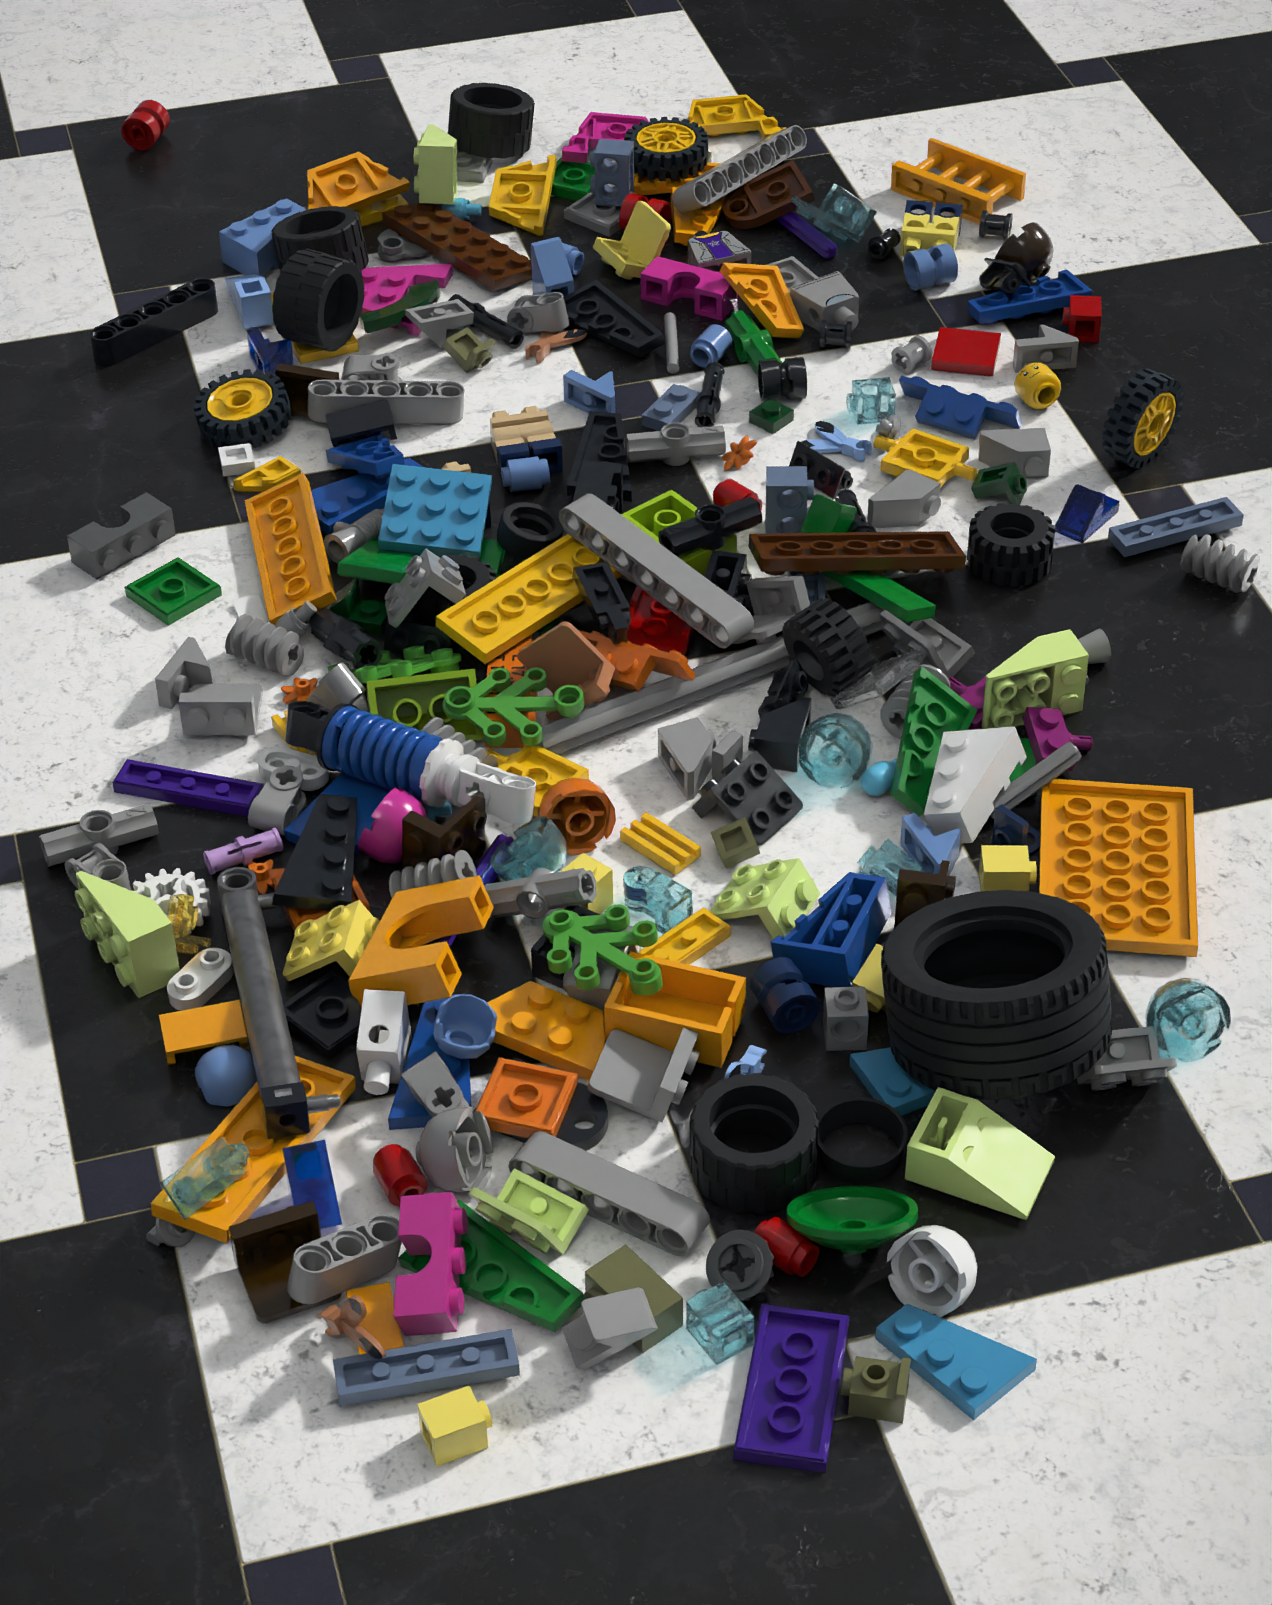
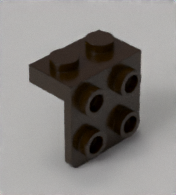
[402,795,487,870]
[229,1201,342,1323]

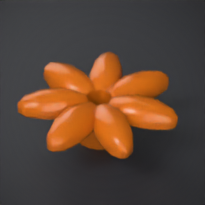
[721,436,757,470]
[281,677,318,704]
[248,859,285,895]

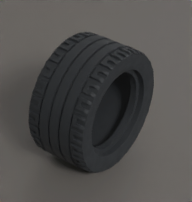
[881,890,1112,1100]

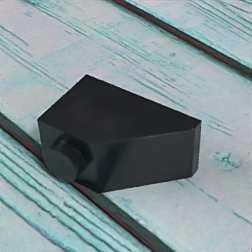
[748,697,812,772]

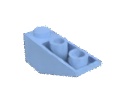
[225,274,274,329]

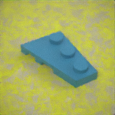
[875,1304,1037,1420]

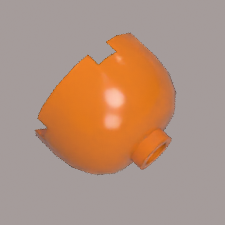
[538,778,616,855]

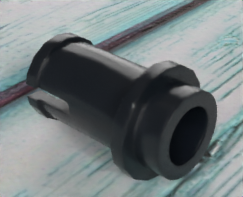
[867,228,901,259]

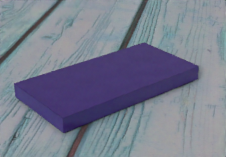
[734,1304,850,1473]

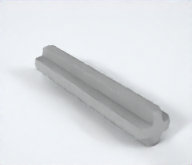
[990,742,1082,820]

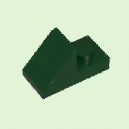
[322,578,388,636]

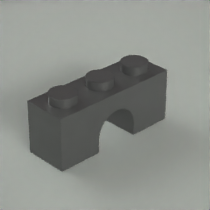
[67,492,176,580]

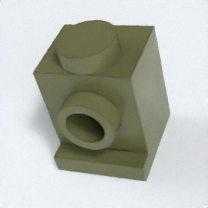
[841,1356,911,1423]

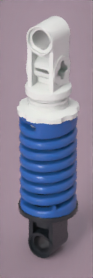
[285,701,536,824]

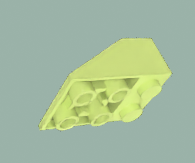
[414,124,457,204]
[982,629,1089,729]
[75,871,180,998]
[905,1087,1055,1220]

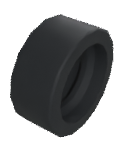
[497,502,563,560]

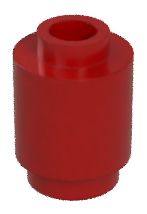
[713,479,763,511]
[373,1144,428,1207]
[754,1217,820,1277]

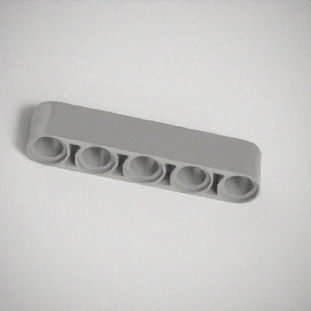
[308,380,465,424]
[508,1131,710,1256]

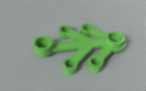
[327,645,461,683]
[442,667,585,746]
[542,904,663,996]

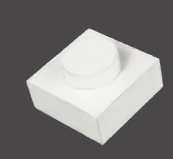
[218,443,255,476]

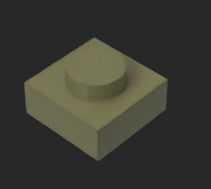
[710,817,761,869]

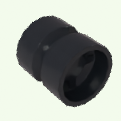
[757,357,807,401]

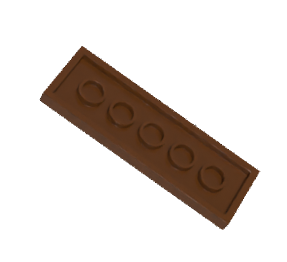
[382,200,532,291]
[748,531,966,576]

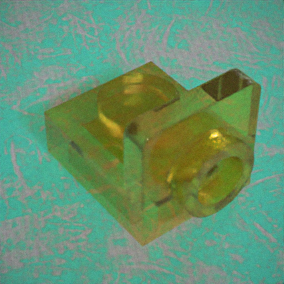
[167,894,211,954]

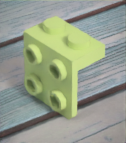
[710,858,820,939]
[469,1168,589,1255]

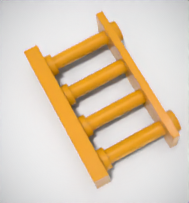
[891,138,1026,225]

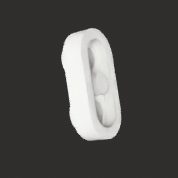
[258,747,329,791]
[167,948,234,1011]

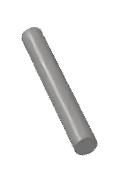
[664,312,679,374]

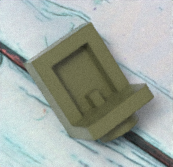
[442,327,496,373]

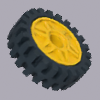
[624,117,708,181]
[1102,368,1184,469]
[194,369,292,448]

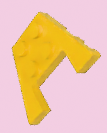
[688,94,786,139]

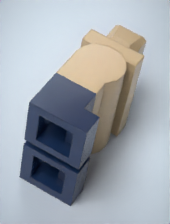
[490,406,563,480]

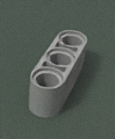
[287,1214,402,1304]

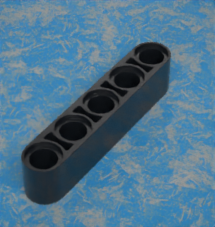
[90,278,218,366]

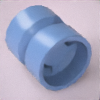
[903,243,958,291]

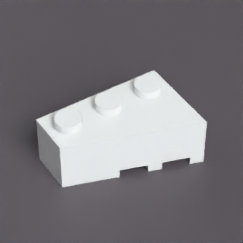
[924,726,1027,844]

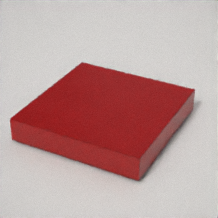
[931,327,1001,376]

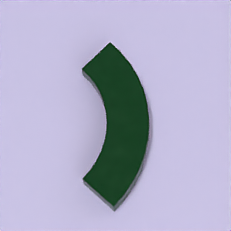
[360,280,441,333]

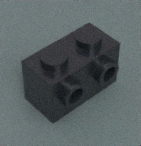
[704,550,752,607]

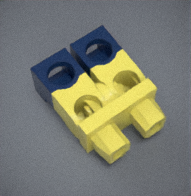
[900,200,963,257]

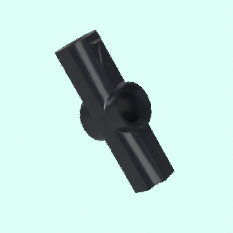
[658,496,762,556]
[309,608,383,668]

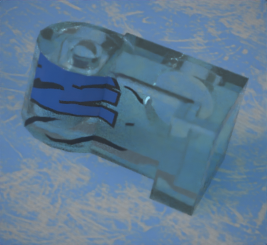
[623,866,693,934]

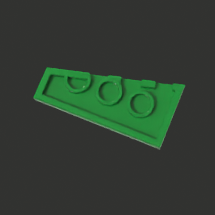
[890,666,977,817]
[398,1200,585,1332]

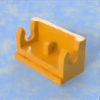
[159,1000,249,1065]

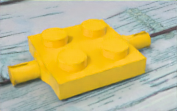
[873,428,978,488]
[487,745,589,818]

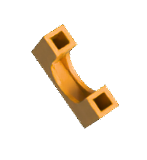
[348,875,494,1008]

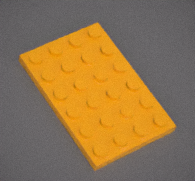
[1039,779,1198,957]

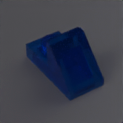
[246,328,294,377]
[1055,484,1120,544]
[282,1140,342,1230]

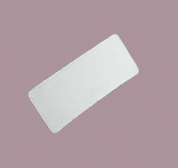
[232,594,270,624]

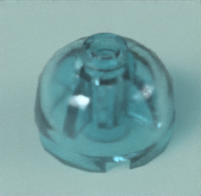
[798,712,873,788]
[490,816,568,881]
[1145,978,1231,1062]

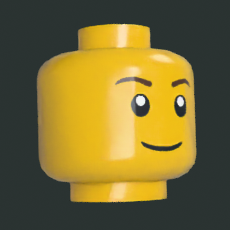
[1014,363,1061,409]

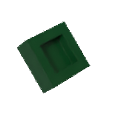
[749,398,794,434]

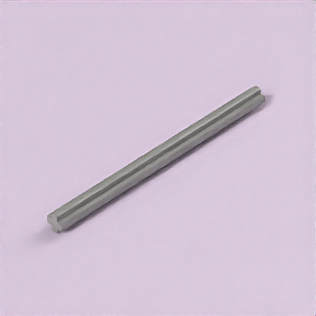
[531,602,904,755]

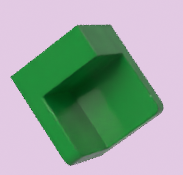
[801,494,857,533]

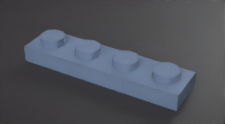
[1108,497,1244,557]
[333,1329,520,1407]

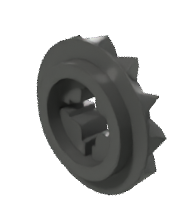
[706,1230,775,1301]

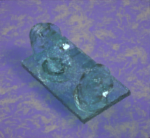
[160,1137,250,1219]

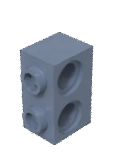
[590,139,634,207]
[765,466,814,534]

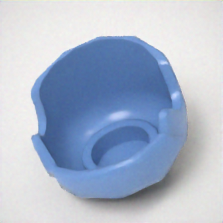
[434,994,497,1059]
[195,1044,257,1106]

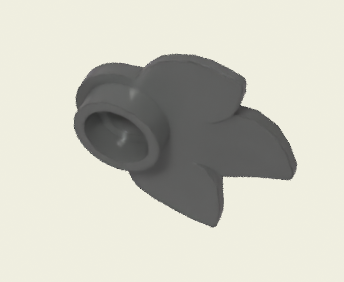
[378,229,430,262]

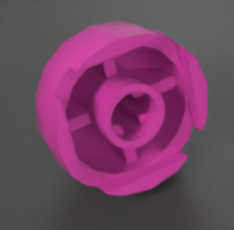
[358,787,428,864]

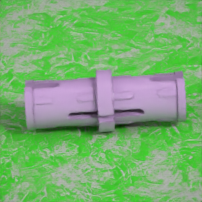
[203,828,283,875]

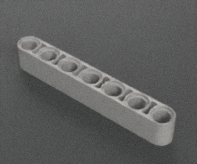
[673,125,807,214]
[559,493,754,648]

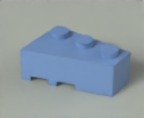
[219,198,306,278]

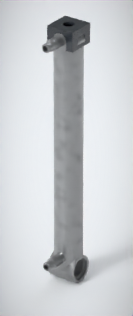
[217,867,340,1139]

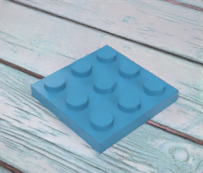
[378,464,492,559]

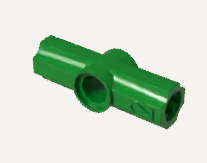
[725,310,783,376]

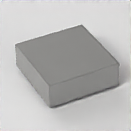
[712,730,743,781]

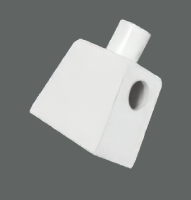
[356,989,412,1095]

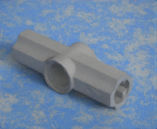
[626,423,726,466]
[39,803,159,867]
[485,868,597,919]

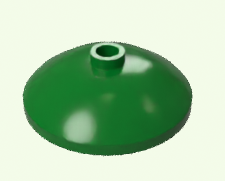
[787,1186,918,1255]

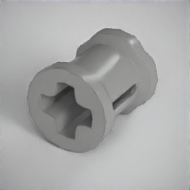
[891,335,932,374]

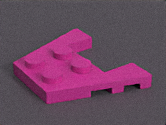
[561,112,649,163]
[361,264,453,336]

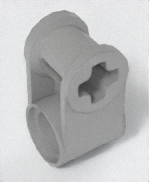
[507,292,569,333]
[341,353,402,381]
[306,662,366,710]
[248,765,307,836]
[65,843,132,891]
[401,1051,469,1118]

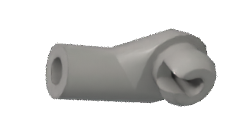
[876,415,901,440]

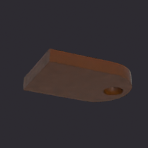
[722,160,815,229]

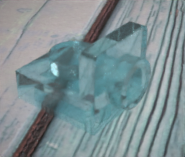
[857,839,923,896]

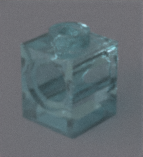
[846,377,896,425]
[686,1282,754,1365]

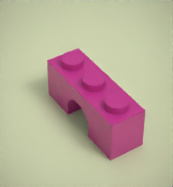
[641,256,738,321]
[393,1192,468,1336]

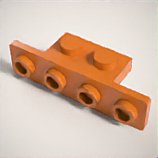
[578,630,696,692]

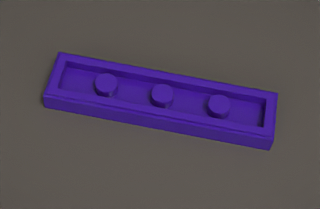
[112,759,264,817]

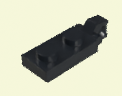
[572,561,631,645]

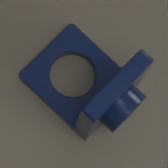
[992,804,1040,857]

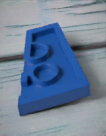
[326,432,405,479]

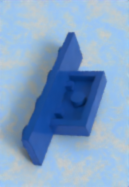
[899,375,1022,439]

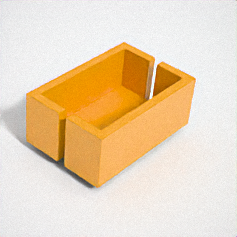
[604,951,746,1068]

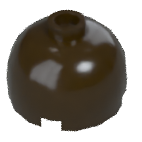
[995,222,1054,281]

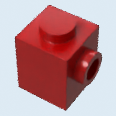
[1062,295,1102,343]

